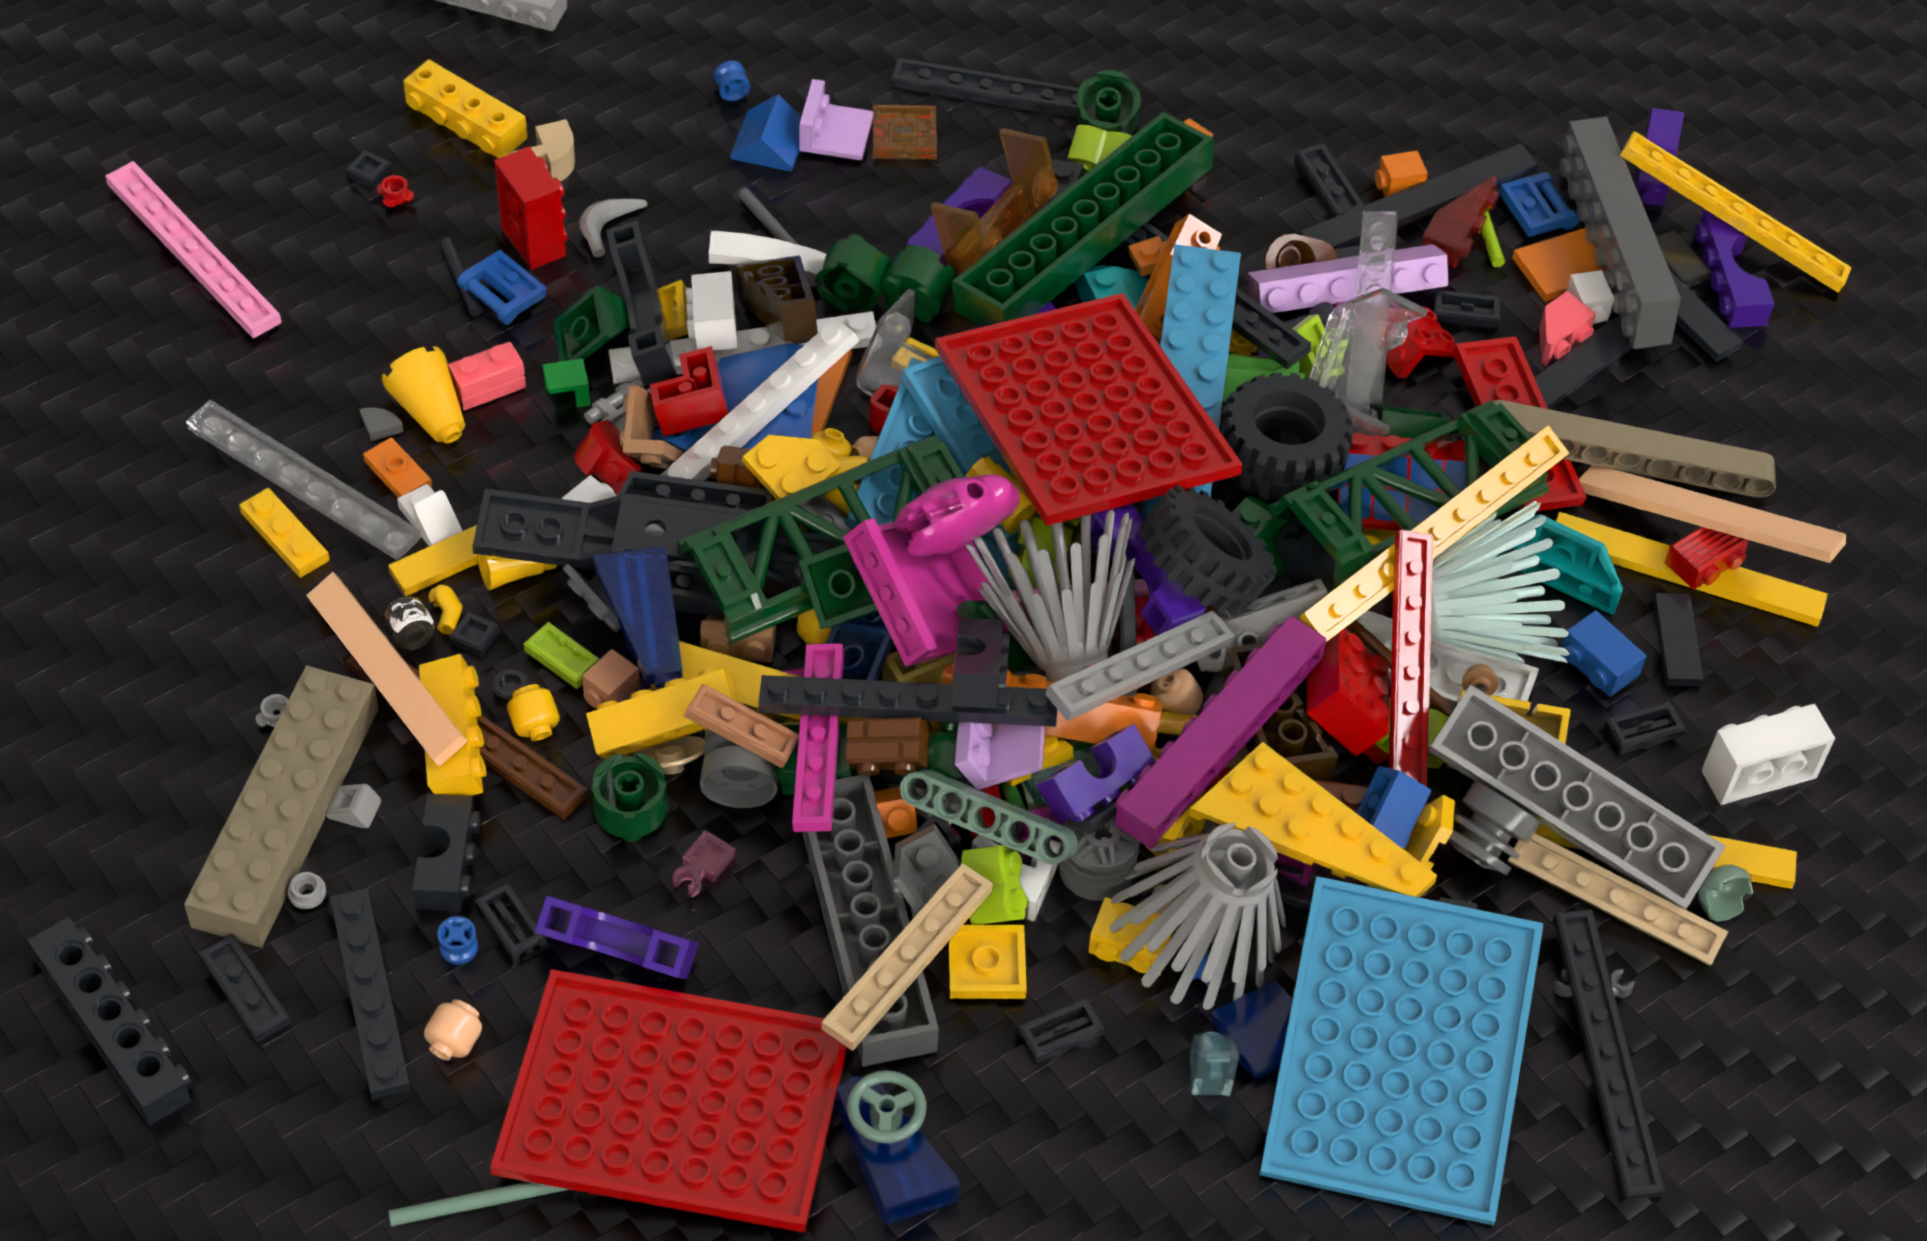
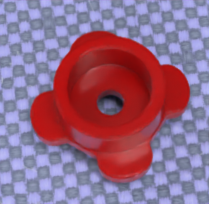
[377,175,414,207]

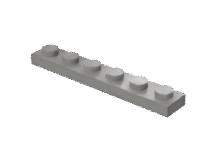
[1045,610,1235,721]

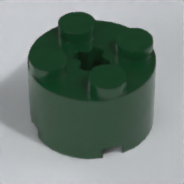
[1076,70,1140,135]
[815,234,891,314]
[881,245,956,323]
[592,753,668,842]

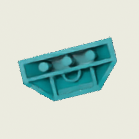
[1073,265,1148,310]
[1497,514,1623,615]

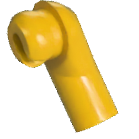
[428,585,463,635]

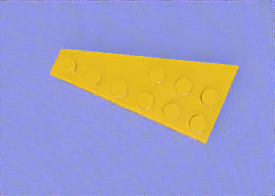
[1189,742,1437,898]

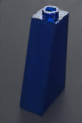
[593,546,683,688]
[836,1077,960,1226]

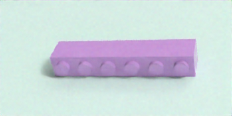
[1248,244,1448,313]

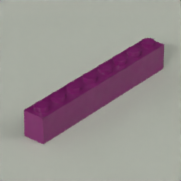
[1115,616,1327,849]

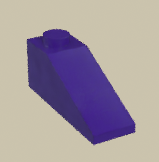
[1632,108,1684,206]

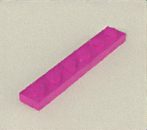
[792,644,844,832]

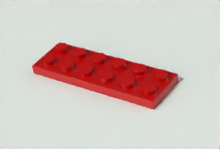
[1452,337,1587,511]

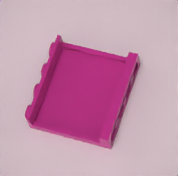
[843,518,1010,667]

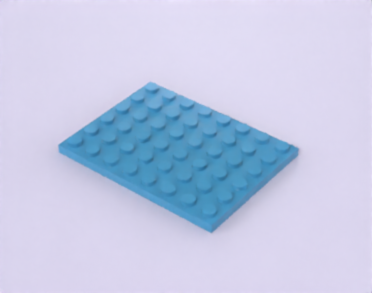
[1259,876,1544,1225]

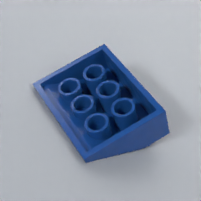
[709,343,819,449]

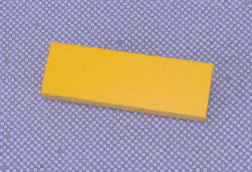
[388,525,478,597]

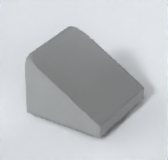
[325,784,381,828]

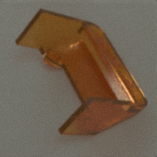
[930,128,1058,277]

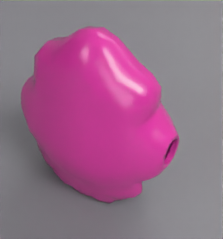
[895,474,1020,557]

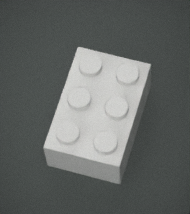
[1701,704,1835,805]

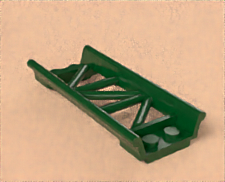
[1268,401,1549,589]
[677,435,964,644]

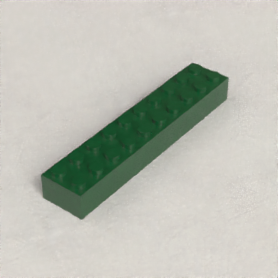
[952,112,1214,327]

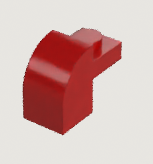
[574,419,642,495]

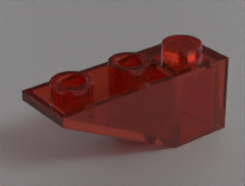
[1422,176,1500,268]

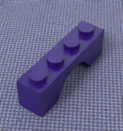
[906,167,1013,268]
[1695,210,1774,328]
[1091,504,1206,636]
[535,896,699,979]

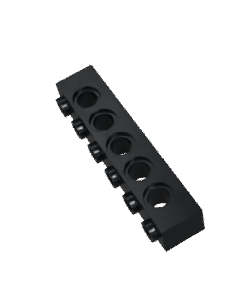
[27,917,191,1126]

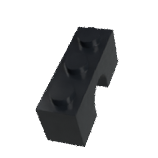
[952,618,1010,709]
[412,794,480,912]

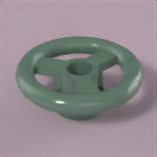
[847,1071,926,1143]

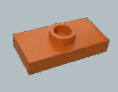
[363,437,432,498]

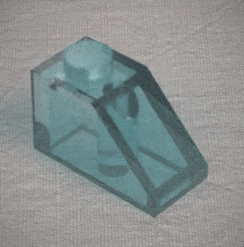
[1190,1032,1239,1096]

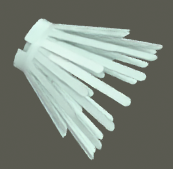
[1431,501,1569,666]

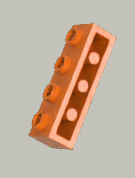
[1135,214,1222,345]

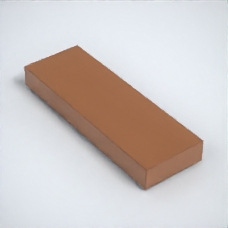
[684,683,799,769]

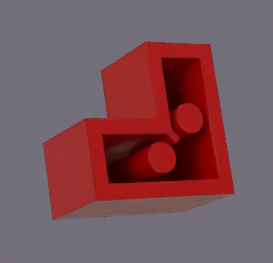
[650,346,729,436]

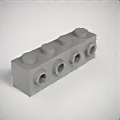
[1196,579,1328,672]

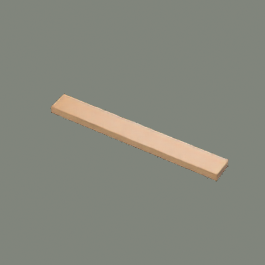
[1579,465,1846,563]
[306,572,468,766]

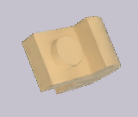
[512,119,575,181]

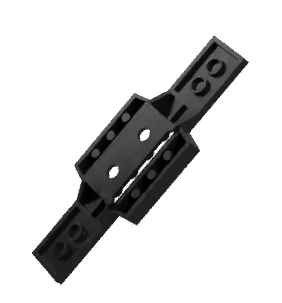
[472,471,841,617]

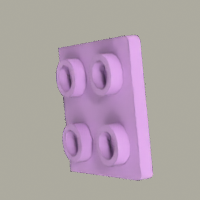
[800,79,873,160]
[955,722,1045,790]

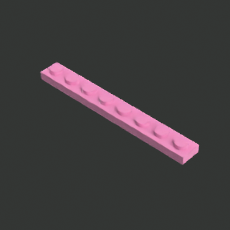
[106,161,281,339]

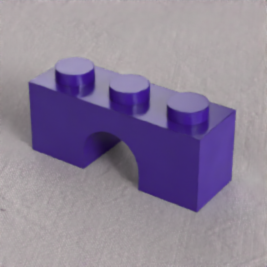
[1036,724,1156,823]

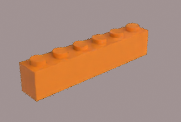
[941,661,1163,754]

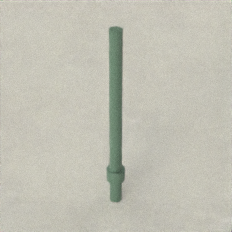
[389,1182,570,1226]

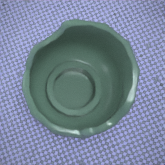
[1697,864,1753,922]

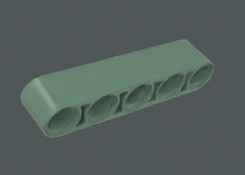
[900,769,1078,864]

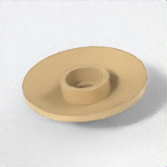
[634,736,705,774]

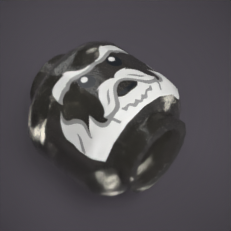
[382,597,435,650]

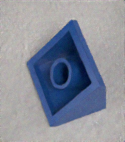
[730,95,802,172]

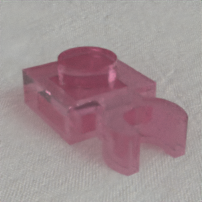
[673,830,735,897]

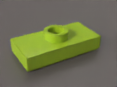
[524,622,600,689]

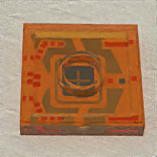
[873,105,937,159]

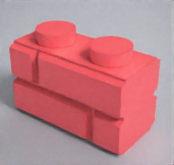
[448,342,526,411]

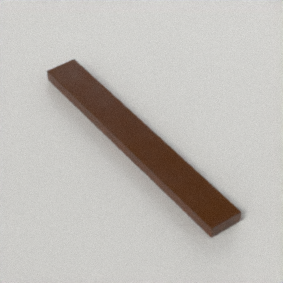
[346,655,588,820]

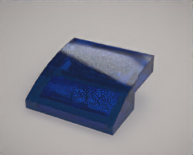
[1212,980,1292,1079]

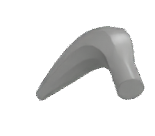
[579,199,647,257]

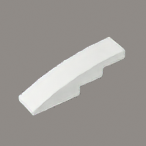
[709,231,826,287]

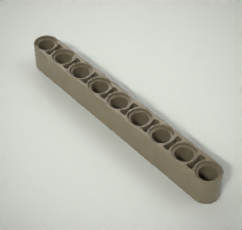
[1492,400,1776,498]

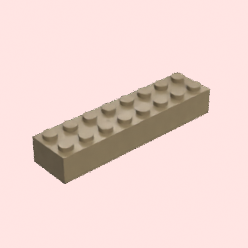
[184,666,379,948]

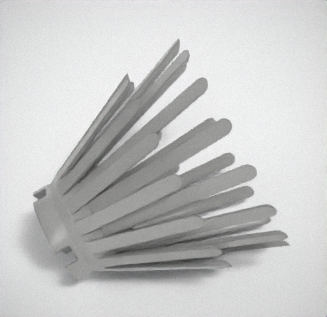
[966,510,1135,682]
[1110,823,1286,1010]

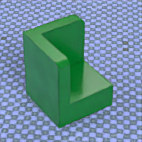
[543,358,590,407]

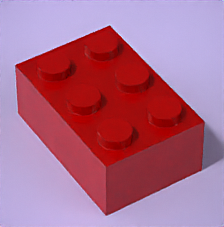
[494,146,568,270]
[1307,629,1389,756]

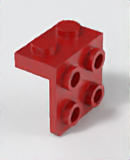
[1363,303,1455,378]

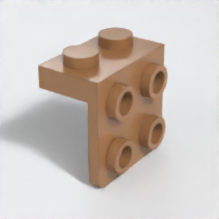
[620,385,684,471]
[700,615,777,662]

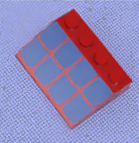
[1337,433,1468,533]

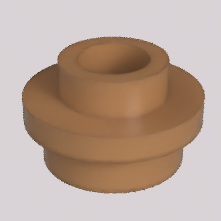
[1462,664,1498,695]

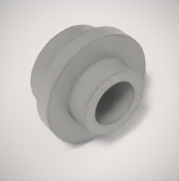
[288,872,326,909]

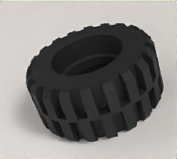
[1219,373,1353,501]

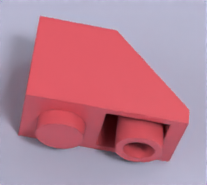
[1539,291,1596,367]

